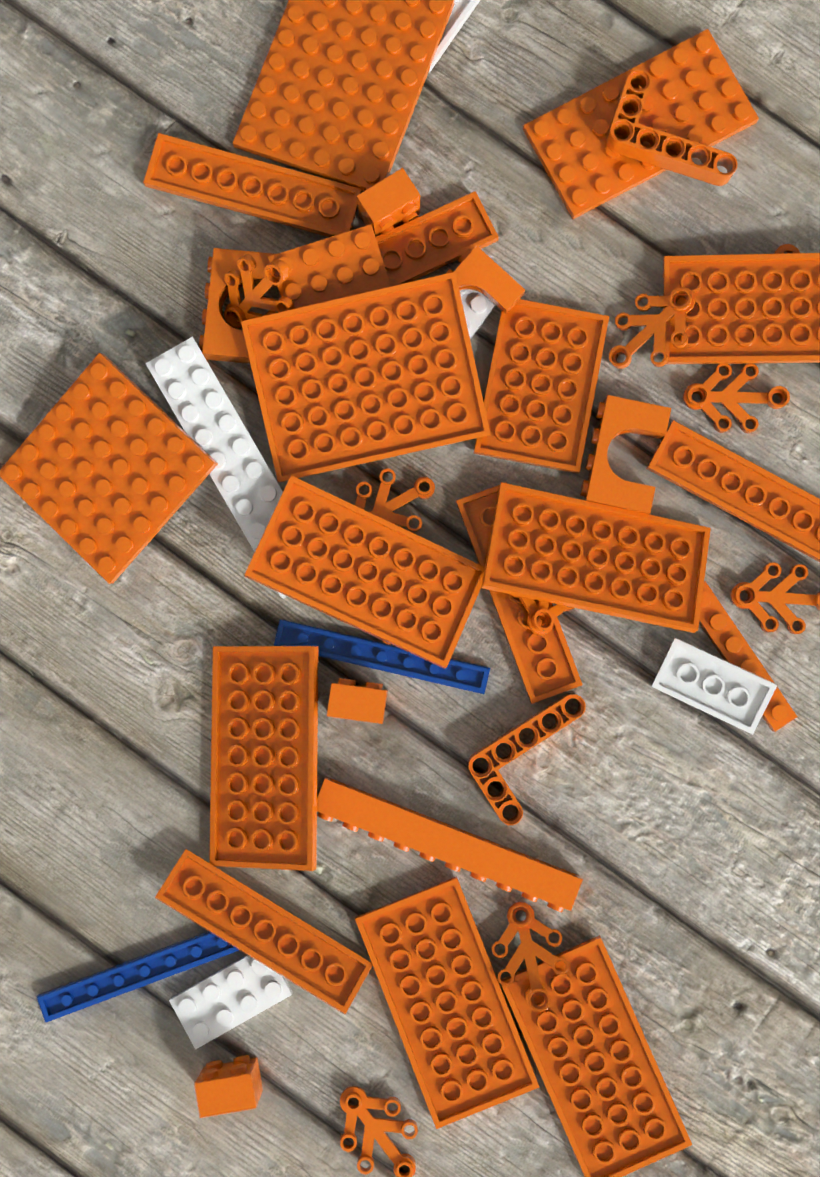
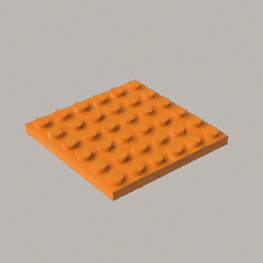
[0,353,218,584]

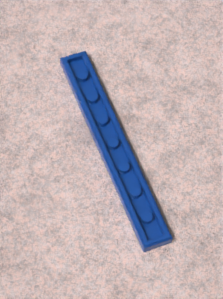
[274,619,490,694]
[36,931,239,1023]

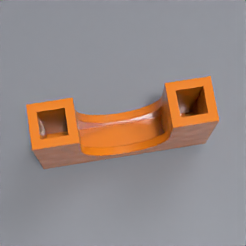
[446,246,525,314]
[199,248,278,364]
[580,395,671,514]

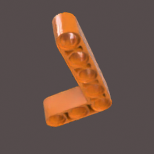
[606,69,738,186]
[468,694,586,825]

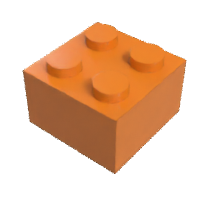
[357,168,420,237]
[327,678,388,724]
[194,1055,263,1118]

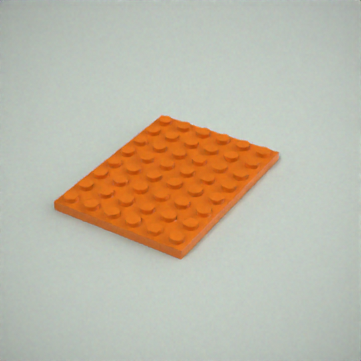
[233,0,455,191]
[241,272,491,483]

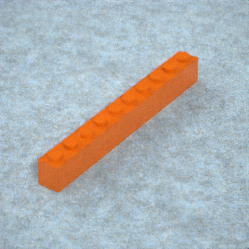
[317,776,583,912]

